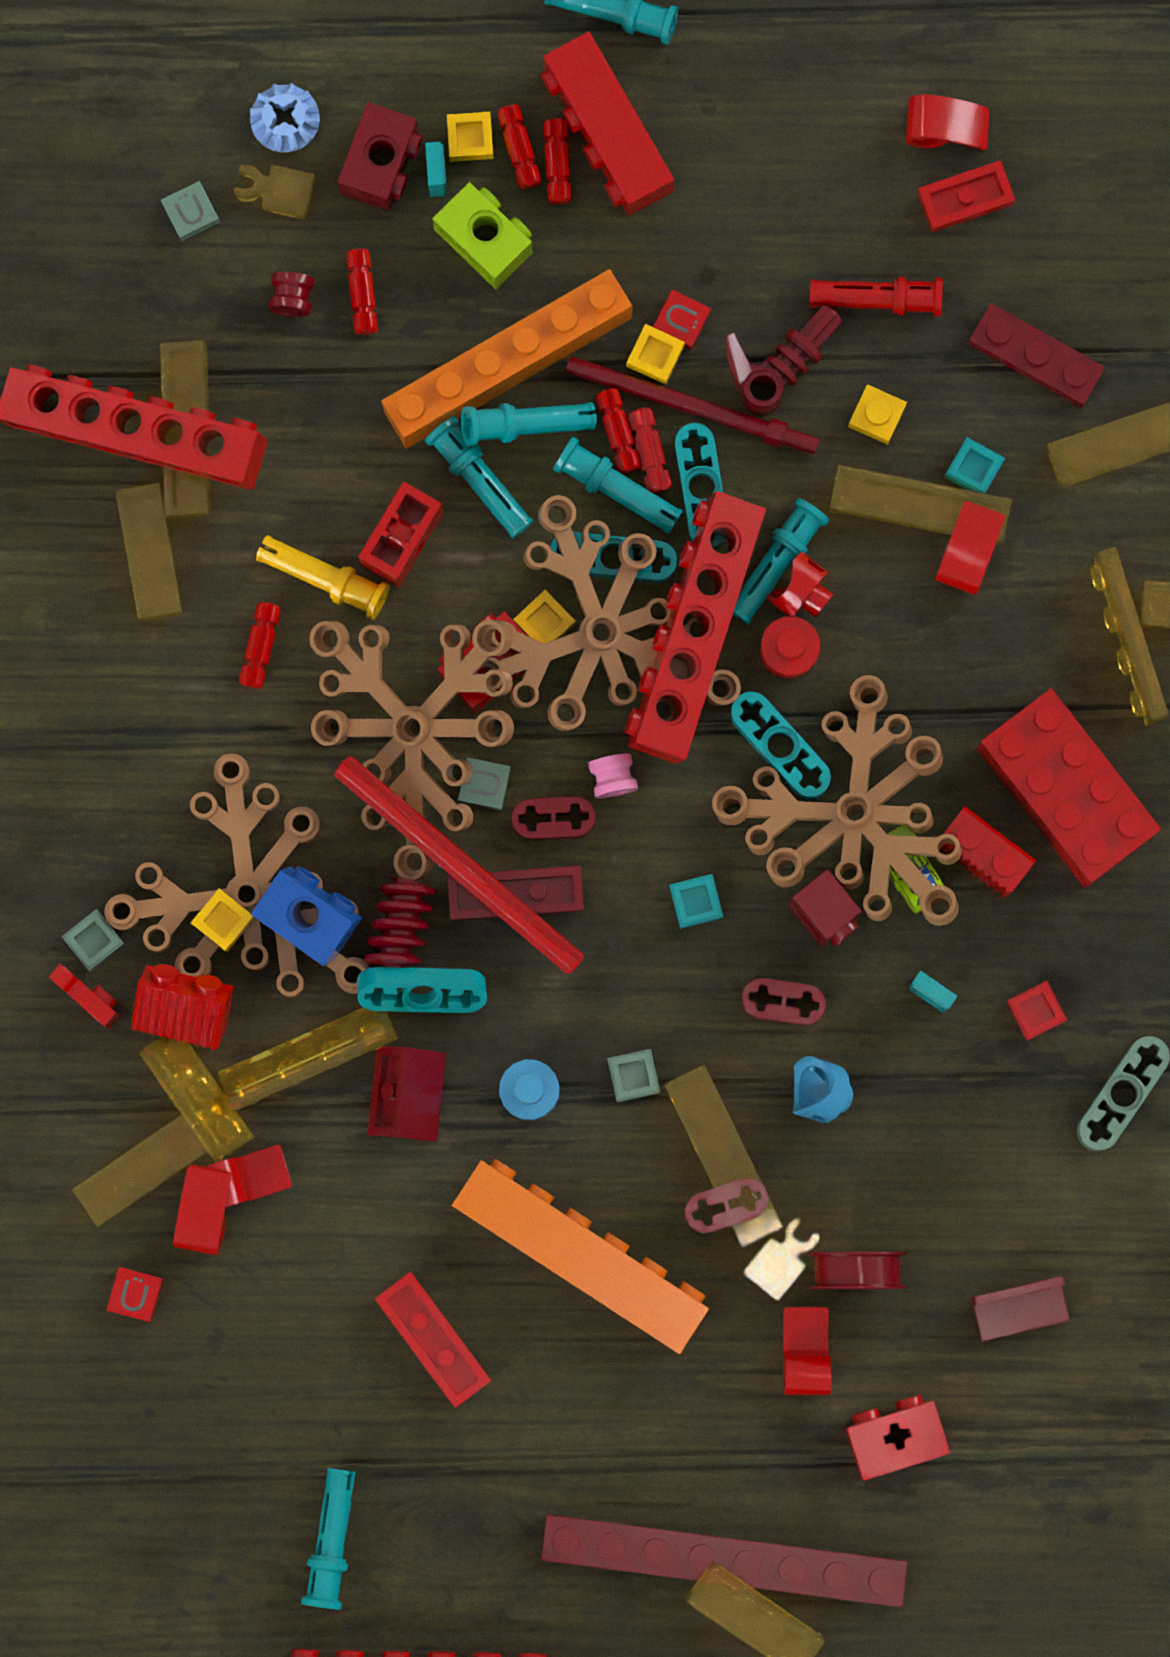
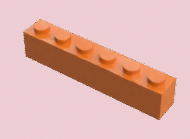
[381,269,632,449]
[452,1158,709,1354]

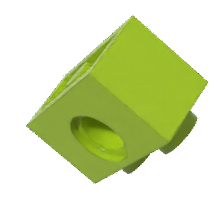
[432,182,533,289]

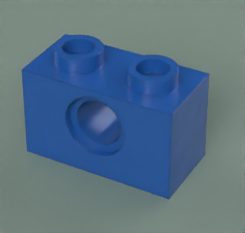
[251,866,362,966]

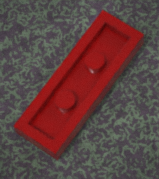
[375,1272,492,1408]

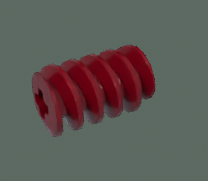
[364,876,437,968]

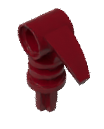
[726,305,842,416]

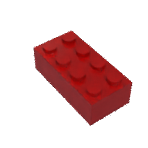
[976,688,1162,889]

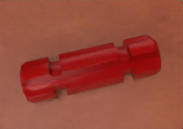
[497,104,541,190]
[544,118,571,205]
[346,248,378,335]
[596,388,641,474]
[627,408,672,494]
[239,602,281,689]

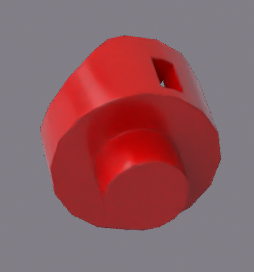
[766,552,834,618]
[760,616,820,678]

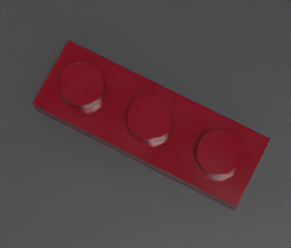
[968,303,1105,408]
[447,866,584,921]

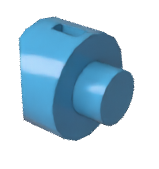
[792,1056,853,1123]
[499,1059,560,1120]

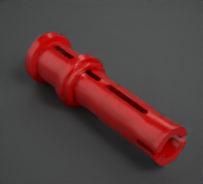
[810,276,943,317]

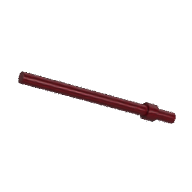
[565,356,820,455]

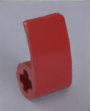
[906,94,989,151]
[935,501,1005,596]
[204,1145,292,1208]
[173,1164,232,1256]
[783,1307,831,1395]

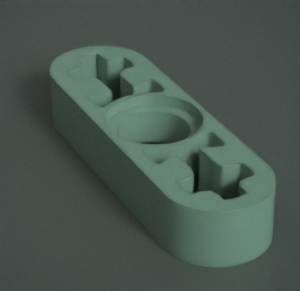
[1077,1036,1170,1151]

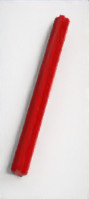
[334,756,584,974]

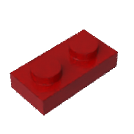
[917,160,1015,233]

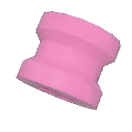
[588,753,638,799]

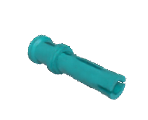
[545,0,679,45]
[461,402,597,446]
[425,416,534,539]
[553,437,683,535]
[733,498,829,625]
[301,1468,356,1610]

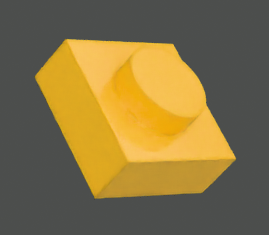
[447,112,494,162]
[626,324,685,385]
[848,384,907,445]
[513,590,576,644]
[191,888,255,952]

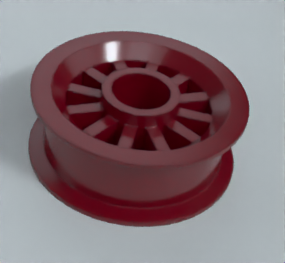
[808,1252,908,1289]

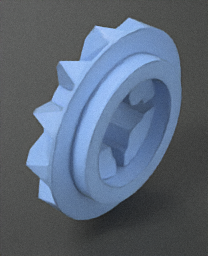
[250,83,320,153]

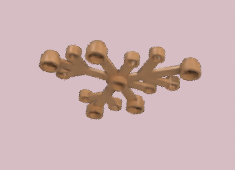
[476,495,741,731]
[310,620,514,880]
[712,675,962,926]
[104,753,370,998]

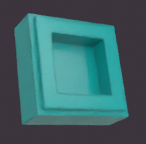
[425,142,447,197]
[944,437,1005,498]
[669,874,723,929]
[909,971,958,1013]

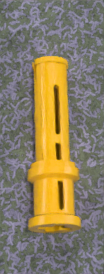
[256,535,390,620]

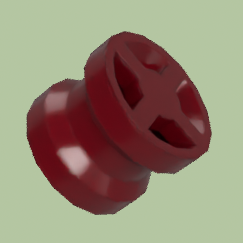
[268,272,315,317]

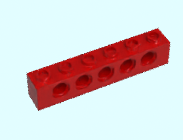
[0,364,268,491]
[625,491,766,764]

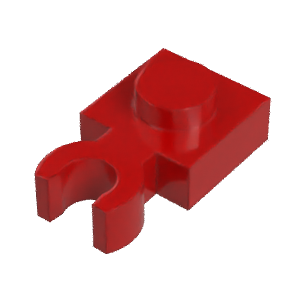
[49,964,121,1030]

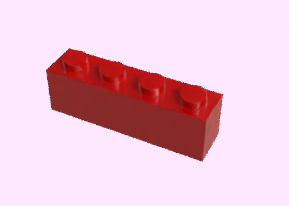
[540,31,675,216]

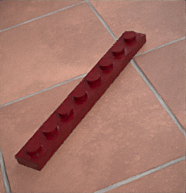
[541,1514,908,1607]

